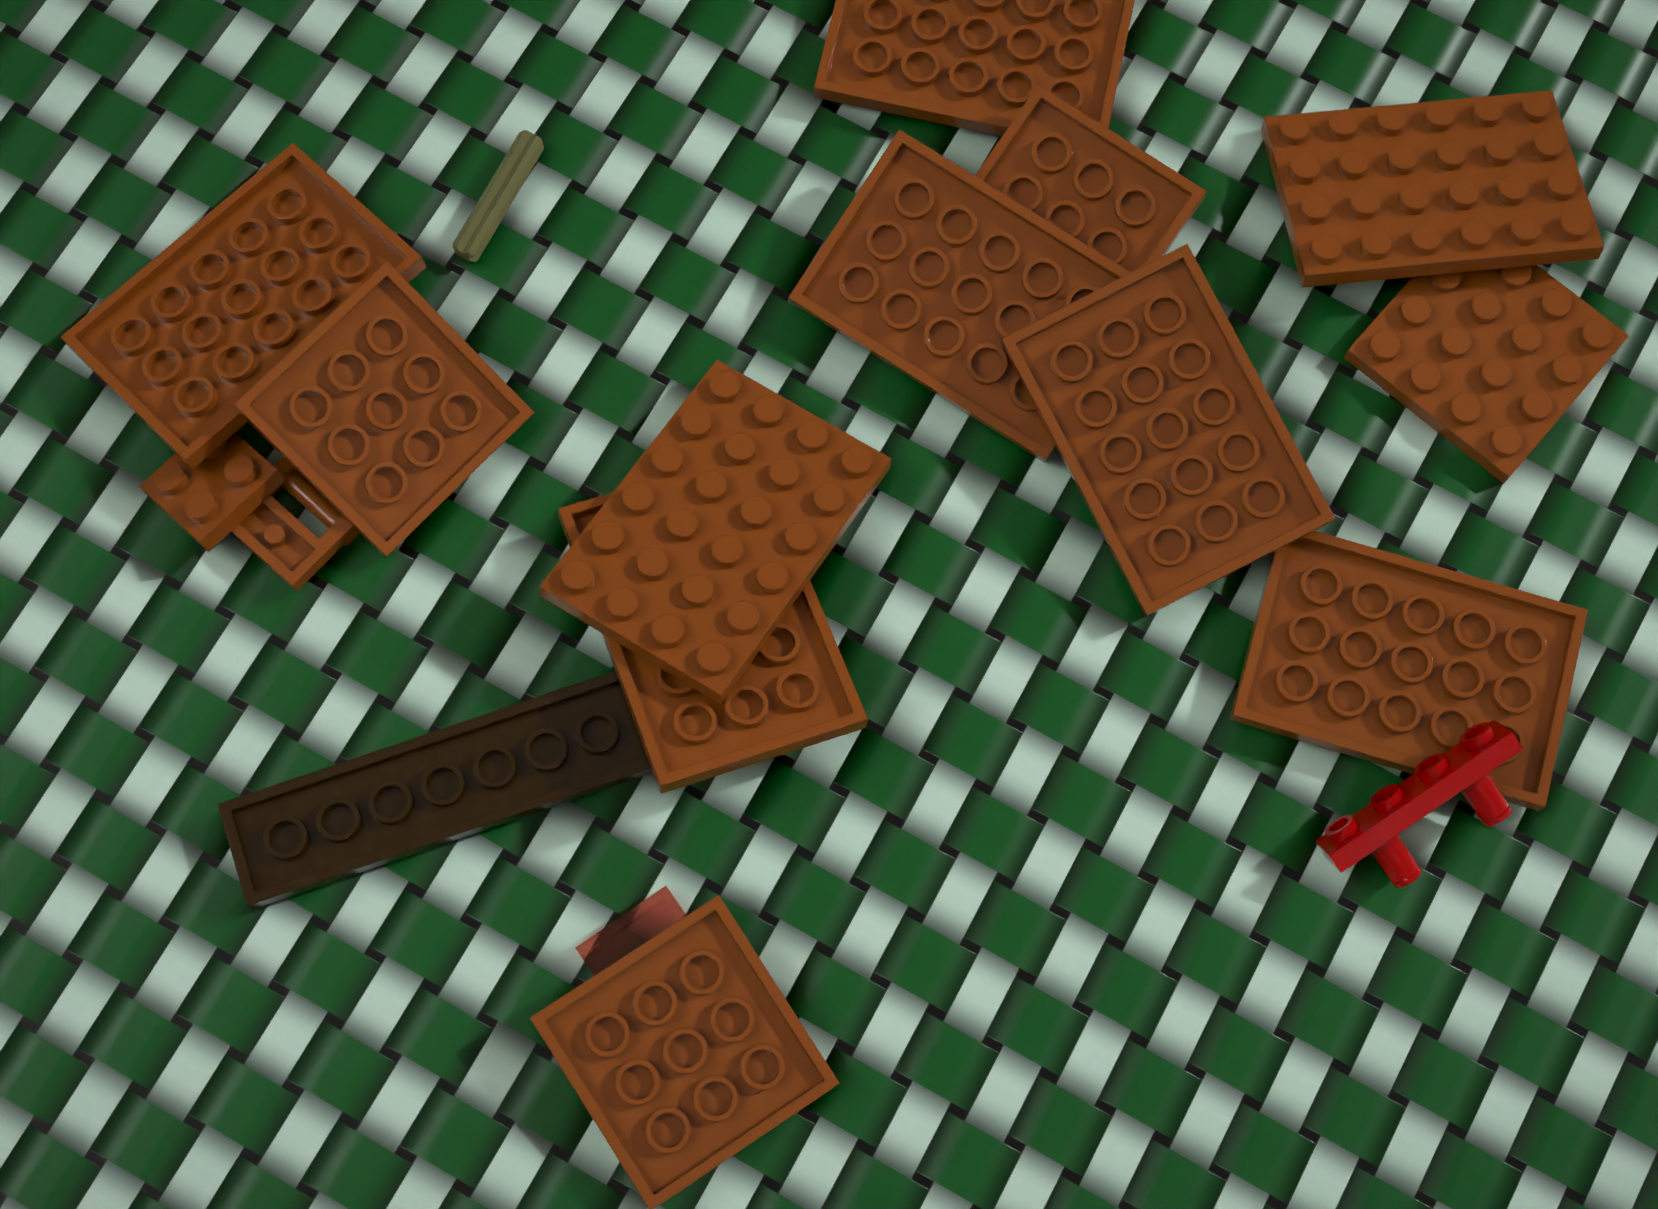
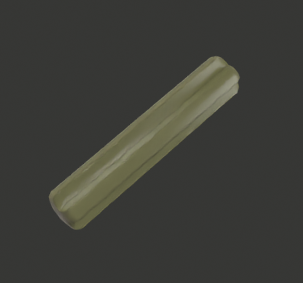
[453,130,544,263]

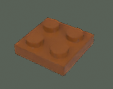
[139,433,286,553]

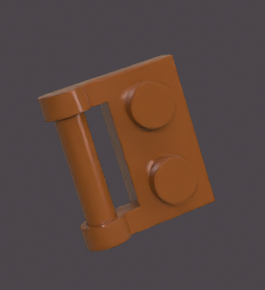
[231,458,360,592]

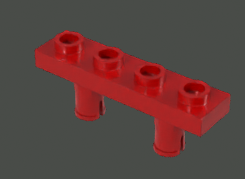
[1315,719,1523,888]

